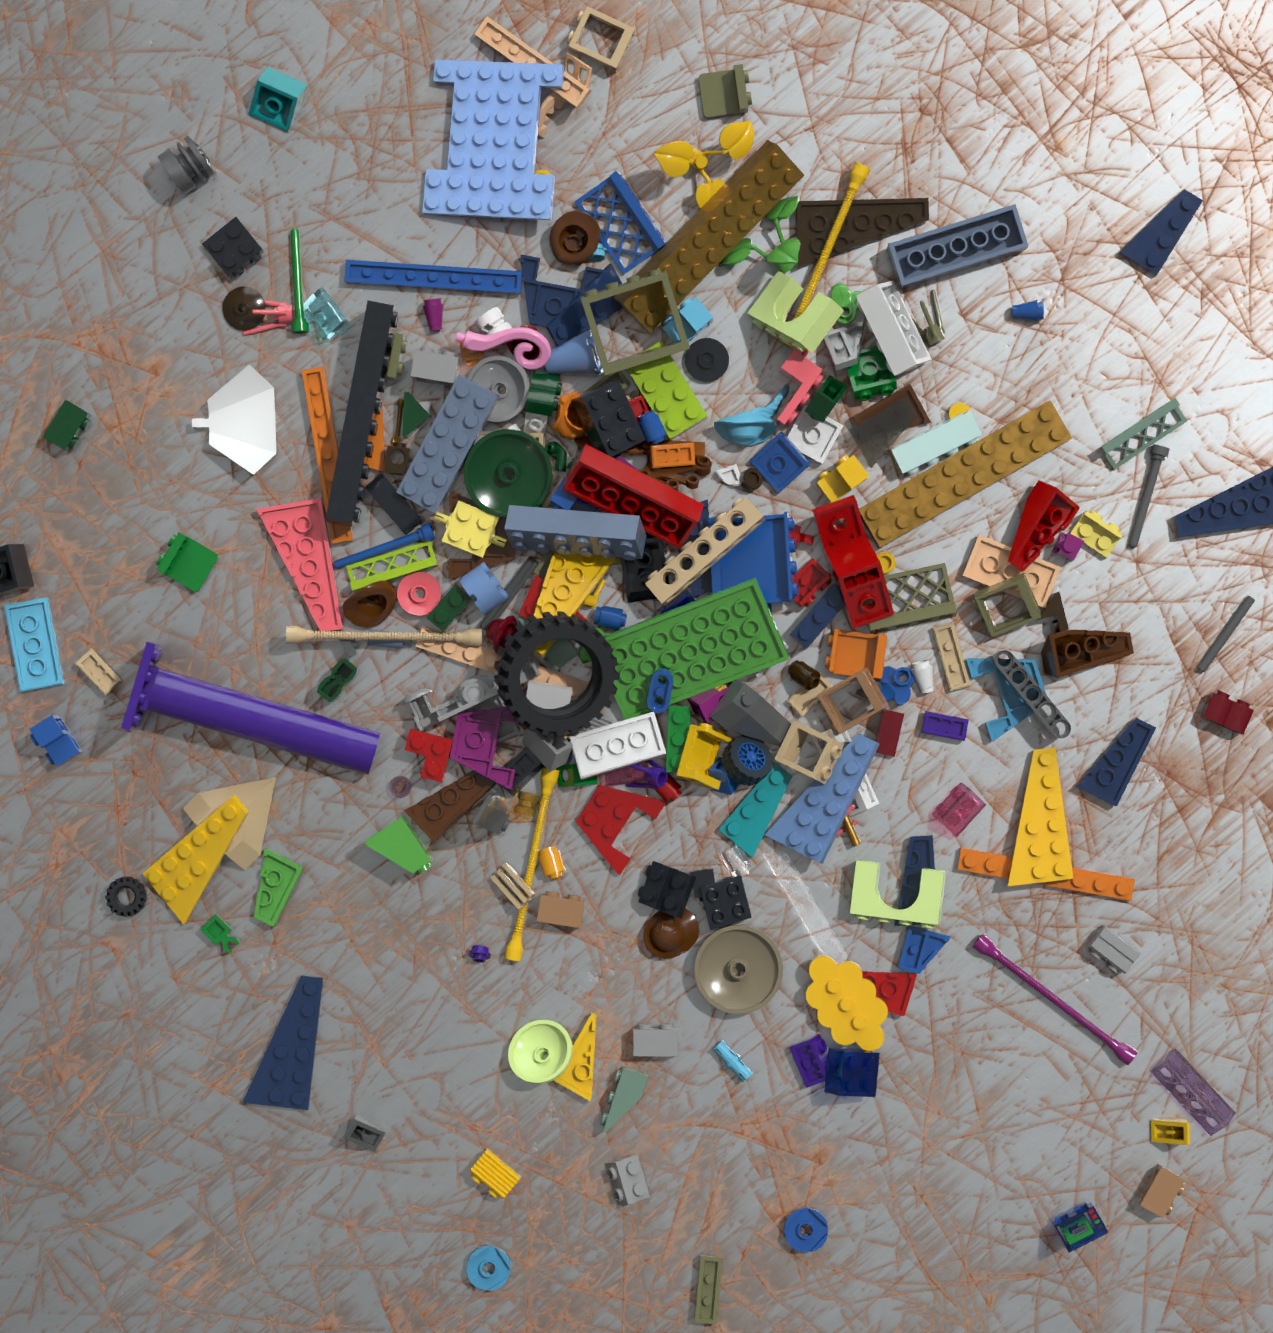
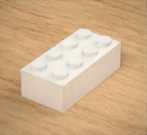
[856,280,932,376]

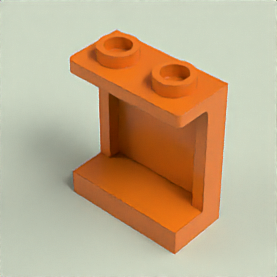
[825,628,888,680]

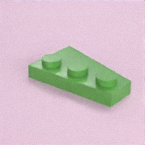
[254,848,304,927]

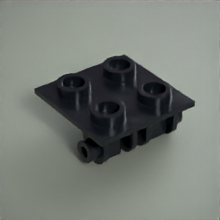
[699,875,752,930]

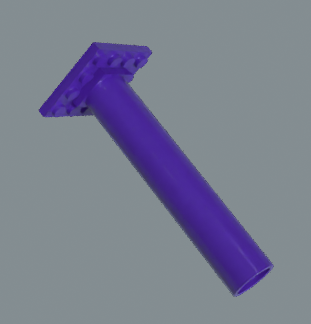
[121,642,380,775]

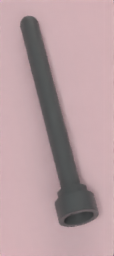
[1129,444,1170,548]

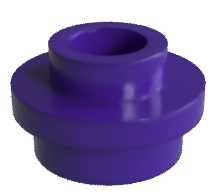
[469,945,491,963]

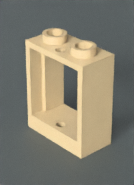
[567,6,635,72]
[774,720,845,784]

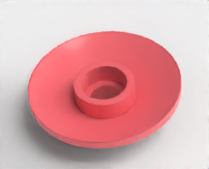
[397,571,441,616]

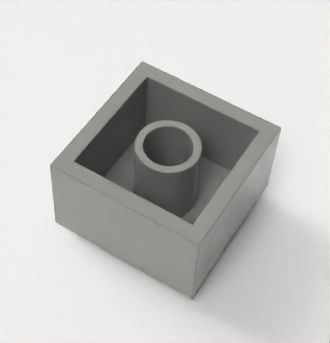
[410,347,461,387]

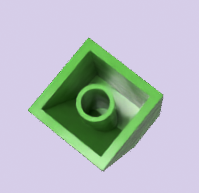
[365,816,434,874]

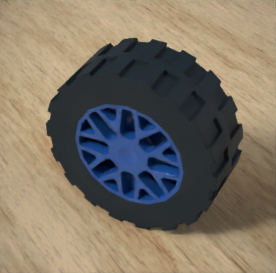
[722,735,773,786]

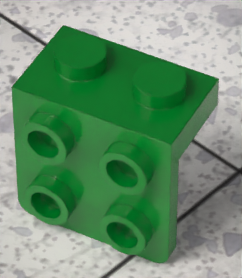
[156,532,219,592]

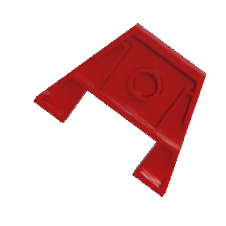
[576,784,666,875]

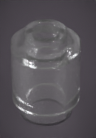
[722,844,752,877]

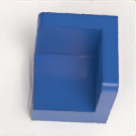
[708,757,741,795]

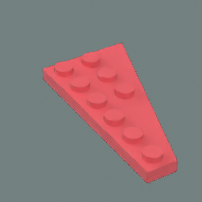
[256,498,343,632]

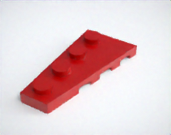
[862,971,917,1016]

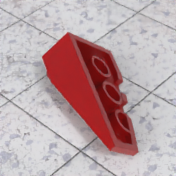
[1008,480,1080,572]

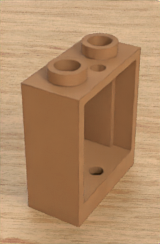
[817,668,889,734]

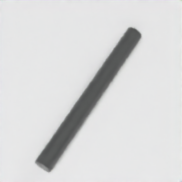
[1197,596,1255,672]

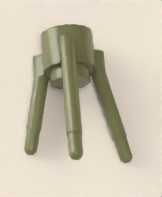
[911,290,945,346]

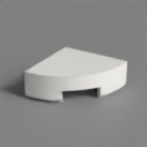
[715,464,741,486]

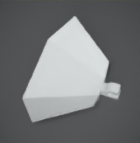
[192,364,277,475]

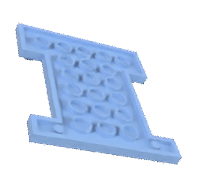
[422,60,565,220]

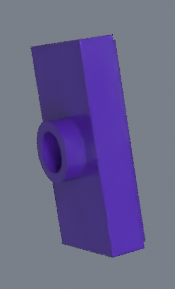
[921,711,969,741]

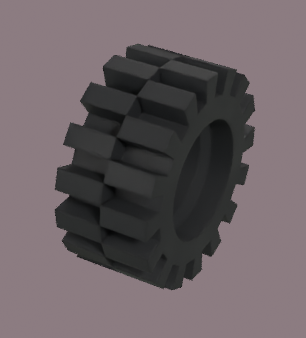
[105,876,147,917]

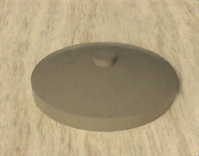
[694,925,783,1014]

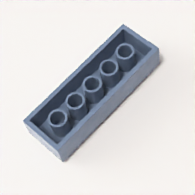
[887,204,1028,289]
[396,375,500,513]
[505,505,646,560]

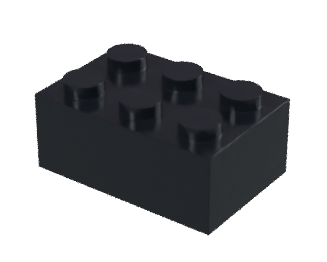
[572,379,646,457]

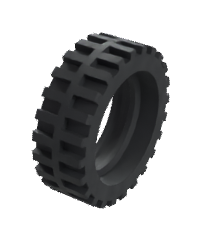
[494,611,619,737]

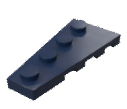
[1119,189,1203,276]

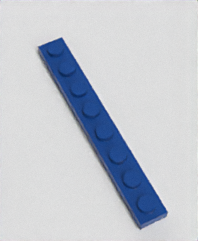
[345,260,522,294]

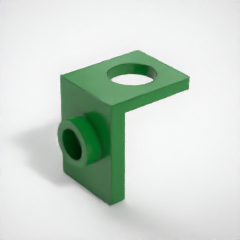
[557,764,598,787]

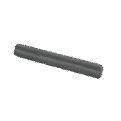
[479,557,539,631]

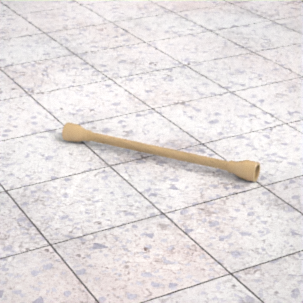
[286,626,482,646]

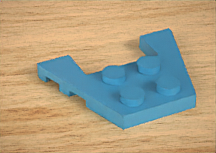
[965,658,1047,741]

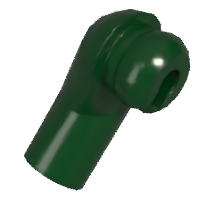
[545,441,567,472]

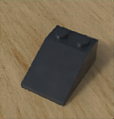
[620,532,670,603]
[0,544,34,596]

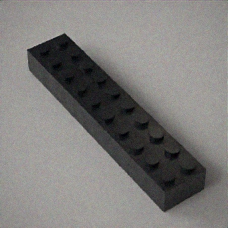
[325,300,399,528]

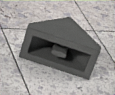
[343,1115,386,1152]

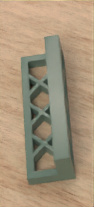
[1099,398,1187,470]

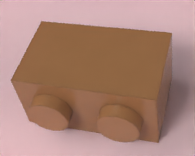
[537,891,585,928]
[1137,1164,1185,1218]

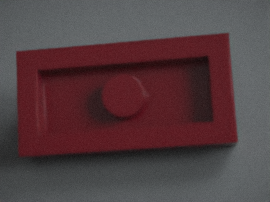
[875,709,904,757]

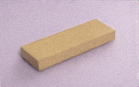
[932,622,972,692]

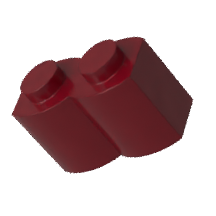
[1200,690,1254,735]

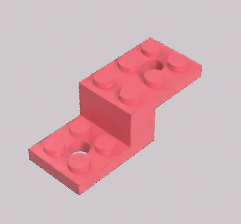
[776,348,823,428]

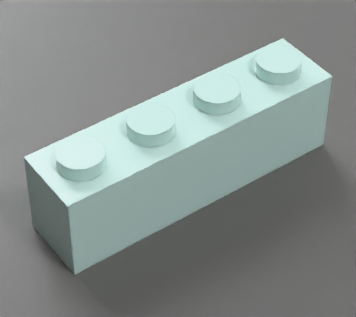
[889,410,982,475]

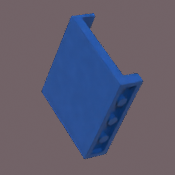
[708,512,798,604]

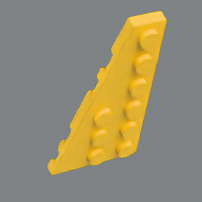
[533,552,618,658]
[1007,747,1074,887]

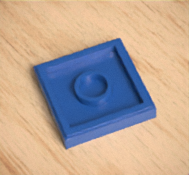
[749,431,811,494]

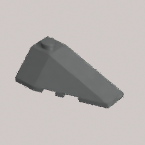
[709,680,791,747]
[472,783,511,834]

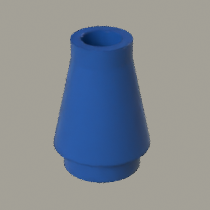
[1012,300,1044,322]

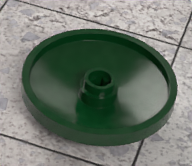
[464,429,553,518]

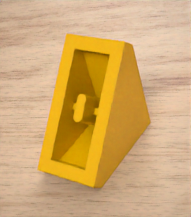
[1151,1119,1190,1145]

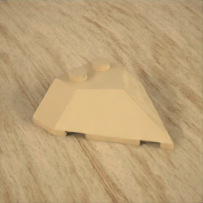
[183,777,277,870]

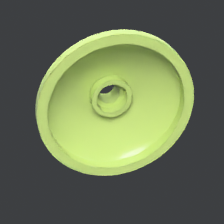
[508,1020,573,1084]

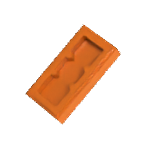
[649,442,695,468]

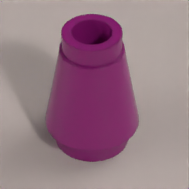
[423,298,444,331]

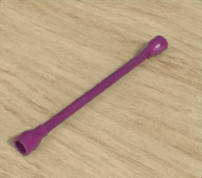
[972,933,1138,1065]

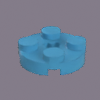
[467,1245,511,1291]

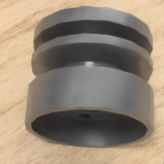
[157,135,215,195]

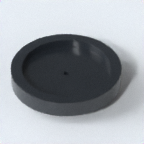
[685,338,729,382]

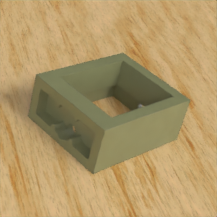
[973,573,1041,637]

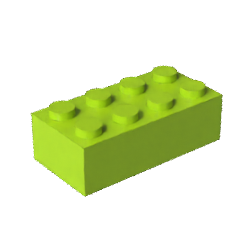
[626,341,708,441]

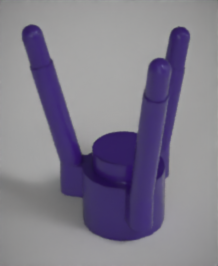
[626,759,668,790]

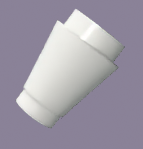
[911,660,934,694]

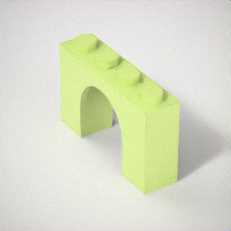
[747,271,844,354]
[850,860,946,928]

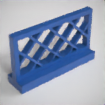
[574,171,667,274]

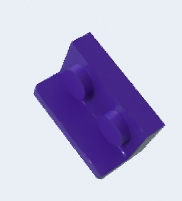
[789,1034,836,1088]

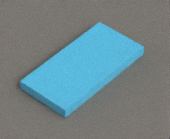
[4,597,65,692]

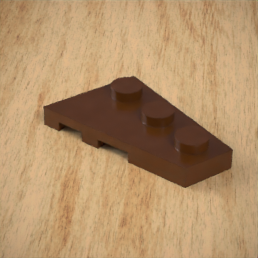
[852,384,932,436]

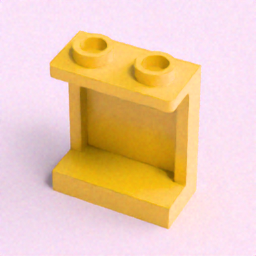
[676,723,732,790]

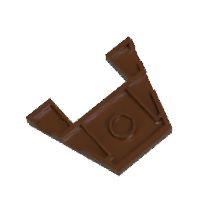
[448,493,515,579]

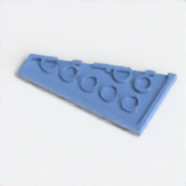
[765,734,879,864]

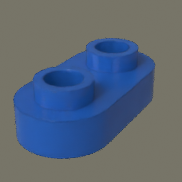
[647,669,674,713]

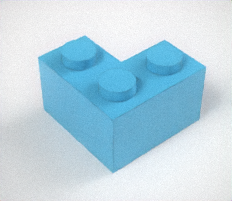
[662,297,713,343]

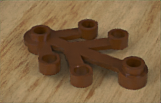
[638,453,712,491]

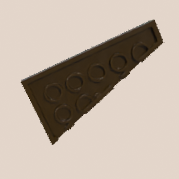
[796,198,929,268]

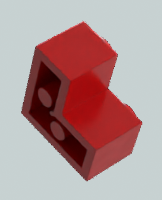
[405,729,453,783]

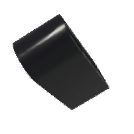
[365,473,423,535]

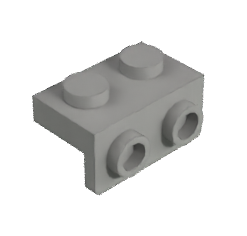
[605,1154,650,1205]

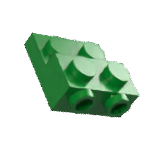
[846,346,897,401]

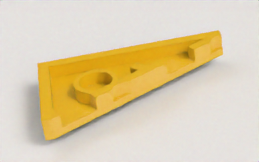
[554,1012,597,1101]

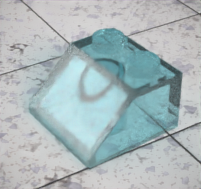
[303,286,352,342]

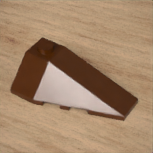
[1041,629,1134,678]

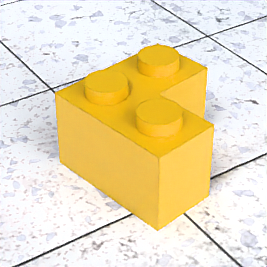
[816,455,869,503]

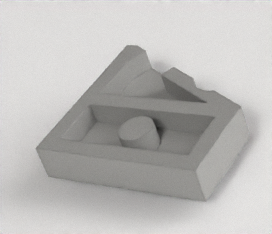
[823,321,864,371]

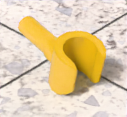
[584,579,606,608]

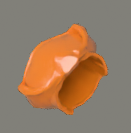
[551,391,586,440]

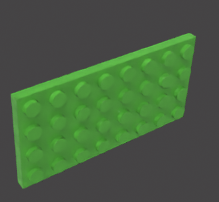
[603,577,789,720]

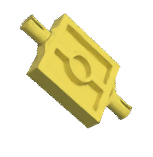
[434,500,507,559]

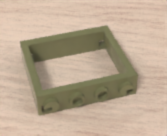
[580,268,690,376]

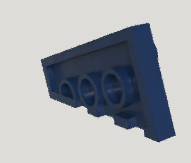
[546,263,623,347]
[677,499,712,597]
[1076,718,1156,807]
[894,835,936,926]

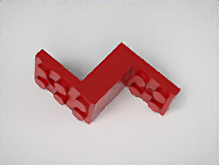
[812,495,894,629]

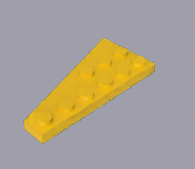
[142,795,249,925]

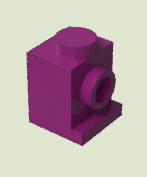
[1051,532,1084,562]

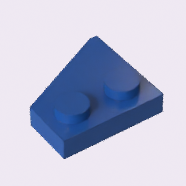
[897,925,951,974]

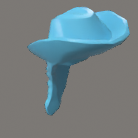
[714,384,790,446]

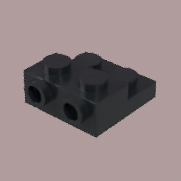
[202,217,264,279]
[638,861,696,919]

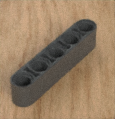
[992,650,1071,738]

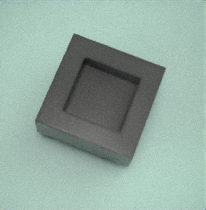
[340,639,359,657]

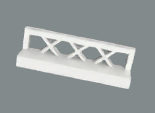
[812,728,879,817]

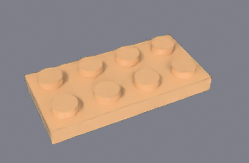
[962,535,1061,608]

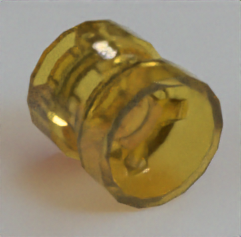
[514,790,540,817]

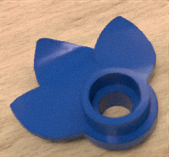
[877,666,914,706]

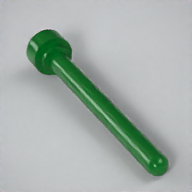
[290,228,309,334]

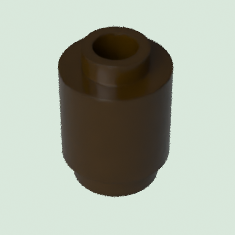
[788,660,820,690]

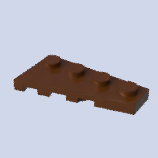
[404,771,496,843]

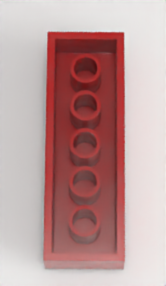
[562,444,704,549]

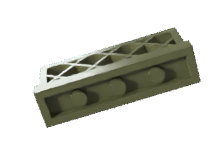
[863,563,957,634]

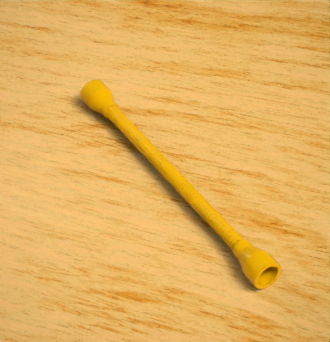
[779,162,871,348]
[504,767,559,961]

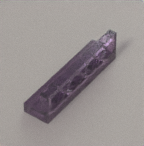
[1150,1048,1236,1136]

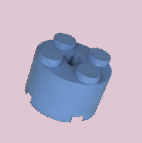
[459,562,509,615]

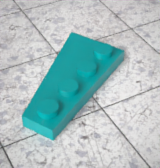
[719,762,792,858]

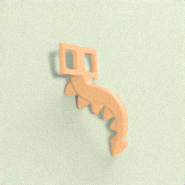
[538,53,592,138]

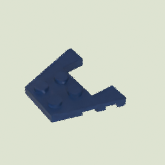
[520,254,604,327]

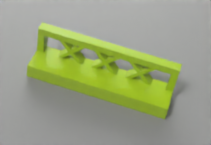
[346,541,438,591]

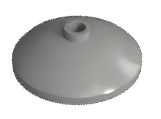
[468,356,530,422]

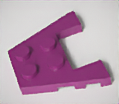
[450,706,524,790]

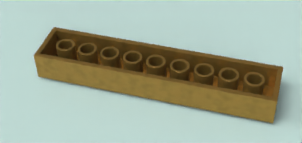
[614,140,804,333]
[859,400,1072,549]

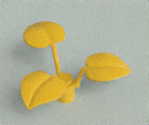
[653,120,754,209]

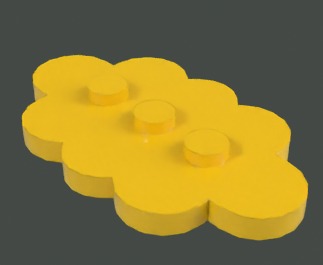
[806,955,888,1051]

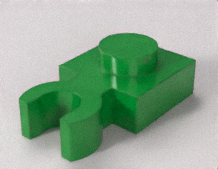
[200,914,240,953]

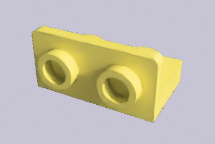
[1070,510,1123,558]

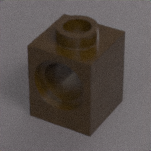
[385,442,411,476]

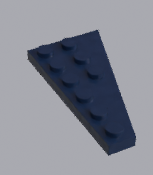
[1174,467,1273,538]
[242,975,324,1110]

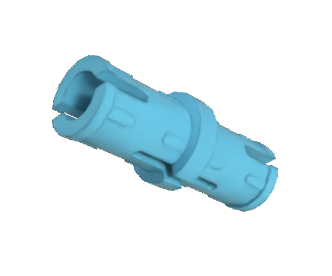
[713,1040,753,1082]

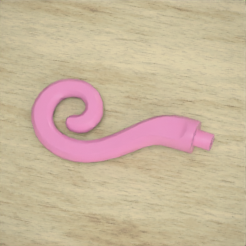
[455,327,551,370]

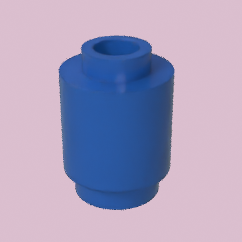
[638,410,667,445]
[594,605,627,630]

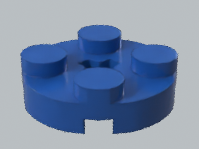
[784,1206,828,1252]

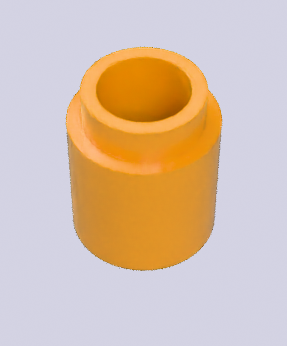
[539,846,566,880]

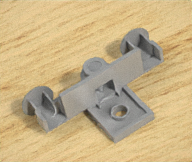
[402,656,541,744]

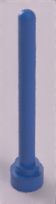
[333,523,435,569]

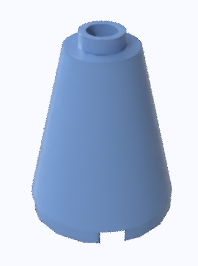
[542,330,604,374]

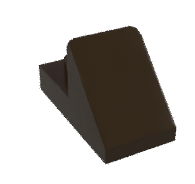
[1037,592,1069,633]

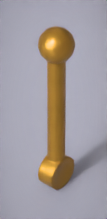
[392,399,404,443]

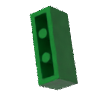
[666,706,691,772]

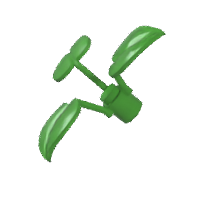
[719,196,801,273]

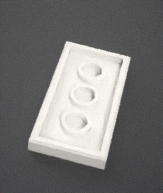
[569,712,667,780]

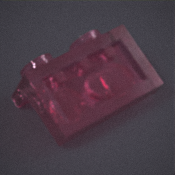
[932,783,986,837]

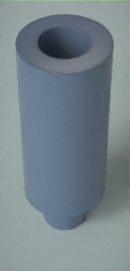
[367,630,412,649]

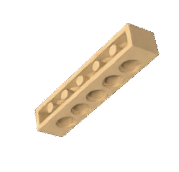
[645,497,766,606]

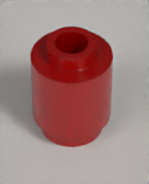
[655,772,682,802]

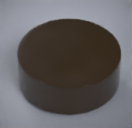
[740,468,763,491]

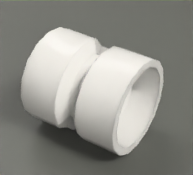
[474,307,512,335]

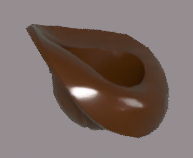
[549,210,601,266]
[342,580,397,628]
[643,908,699,959]

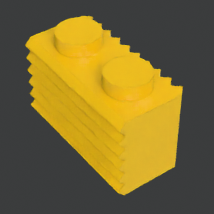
[469,1148,521,1199]

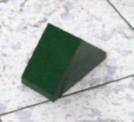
[402,392,431,438]

